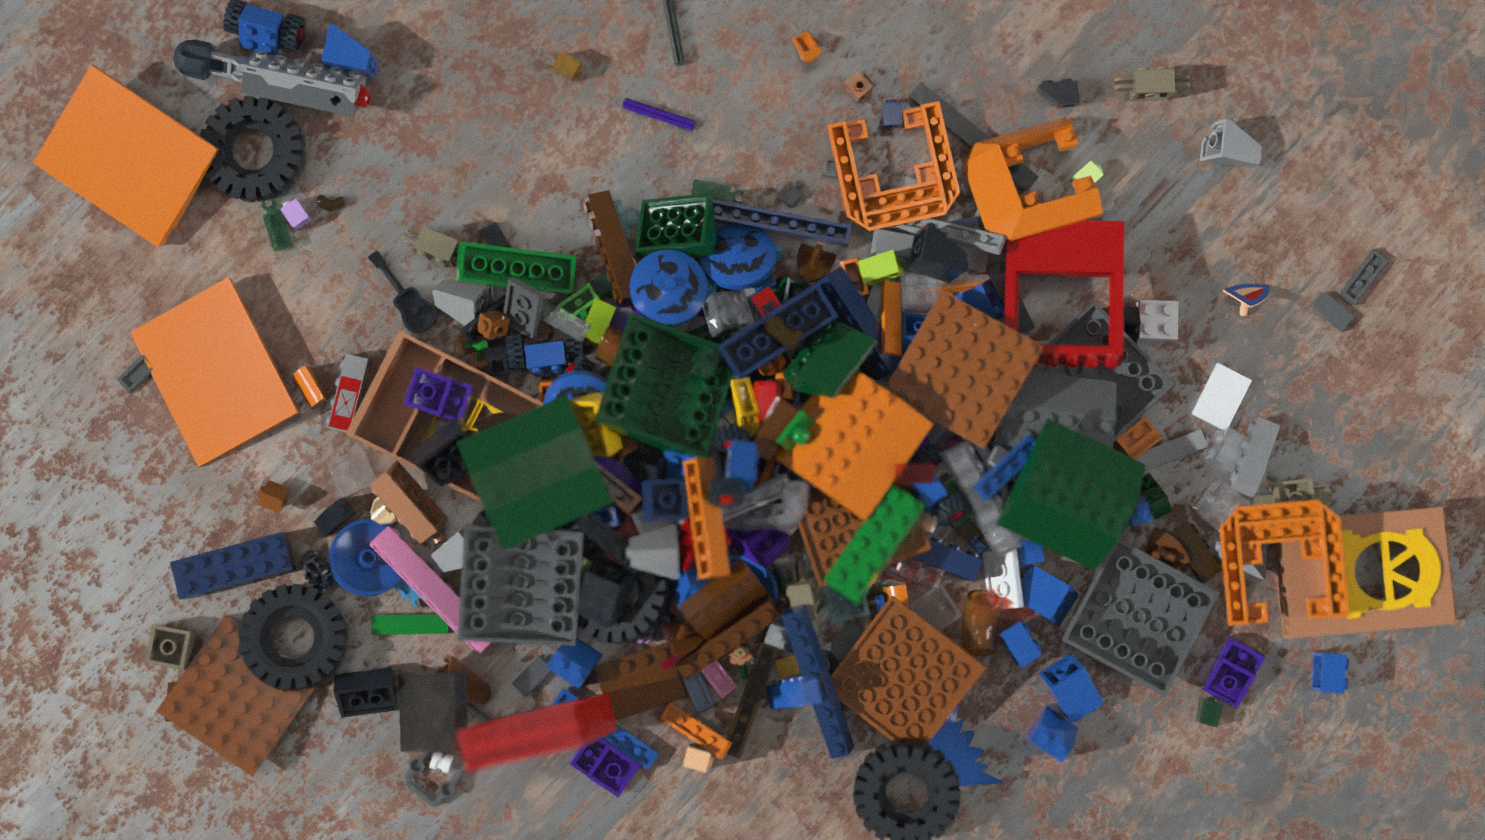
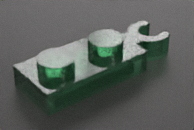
[691,180,744,204]
[261,198,293,252]

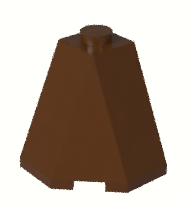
[431,655,491,705]

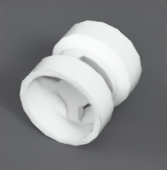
[430,750,454,774]

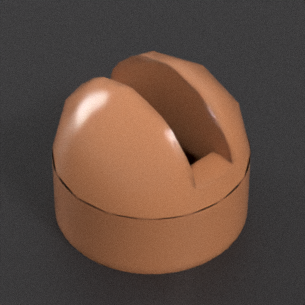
[431,530,448,546]

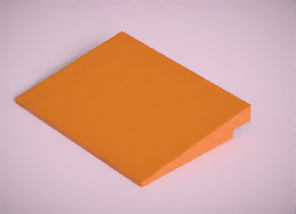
[33,65,219,247]
[130,277,300,467]

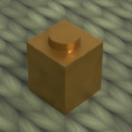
[552,51,583,82]
[775,654,801,679]

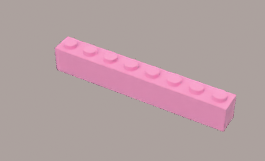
[370,526,491,655]

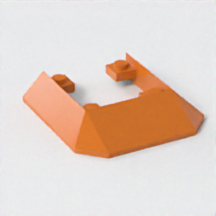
[827,101,960,231]
[962,117,1103,242]
[1219,500,1350,626]

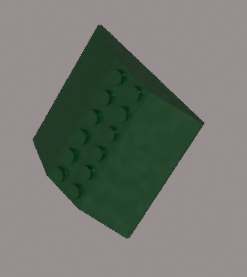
[594,313,733,458]
[457,395,613,551]
[996,418,1146,570]

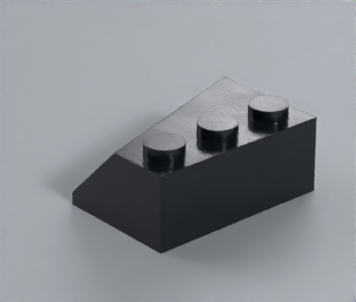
[412,416,476,487]

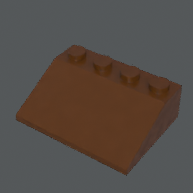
[679,558,769,641]
[594,642,687,721]

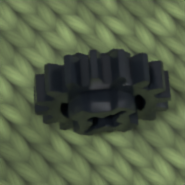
[300,550,334,592]

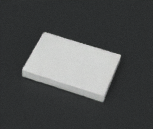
[1191,363,1252,432]
[982,549,1024,610]

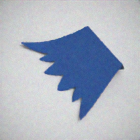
[929,704,1003,787]

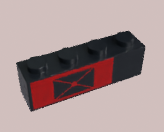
[747,284,809,362]

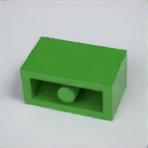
[557,282,600,321]

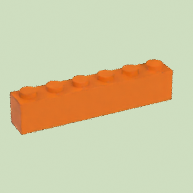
[683,458,730,579]

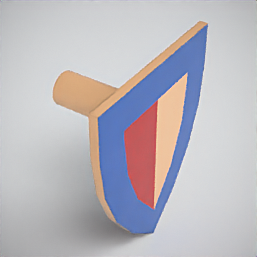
[1223,284,1270,316]

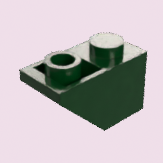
[1140,473,1172,519]

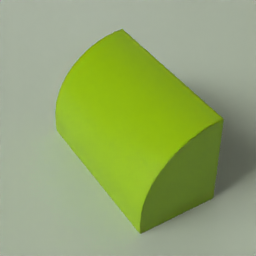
[858,250,905,286]
[580,298,616,345]

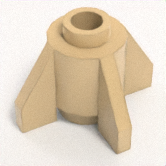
[370,497,397,525]

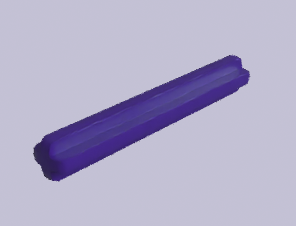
[622,98,695,131]

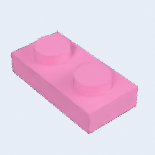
[701,660,737,698]

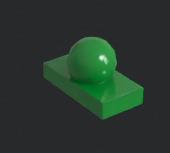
[776,410,814,452]

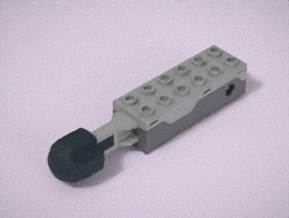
[173,39,371,117]

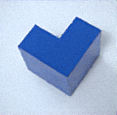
[1015,540,1045,566]

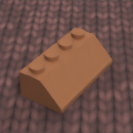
[369,460,447,544]

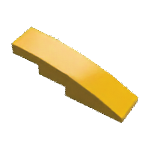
[731,377,761,458]

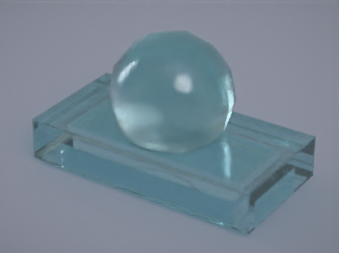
[613,199,640,240]

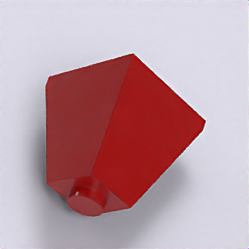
[752,381,789,424]
[677,516,731,571]

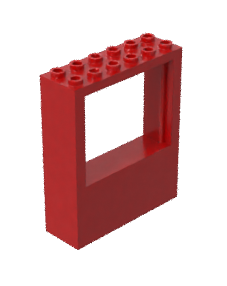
[1004,220,1124,368]
[457,692,617,772]

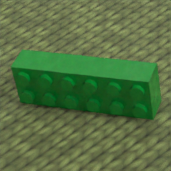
[455,242,576,296]
[824,484,925,606]

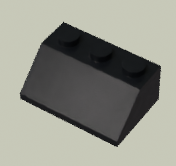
[333,667,399,718]

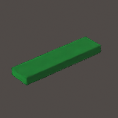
[371,614,449,635]

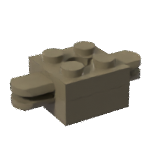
[1114,66,1190,101]
[400,226,460,268]
[1253,478,1332,505]
[786,559,826,633]

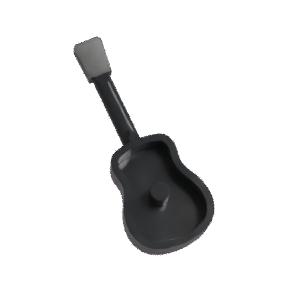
[368,250,438,334]

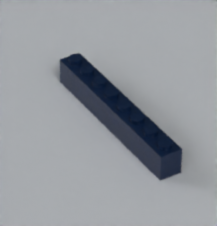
[713,199,852,247]
[781,604,855,759]

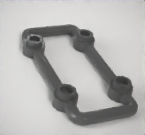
[403,702,492,807]

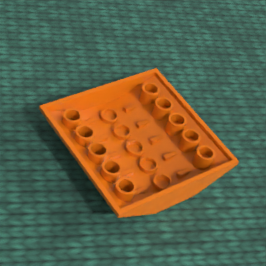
[772,371,933,521]

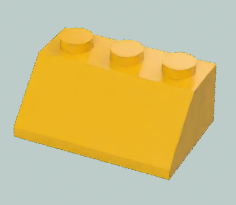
[568,393,623,457]

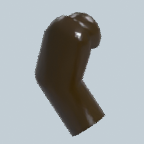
[316,194,346,211]

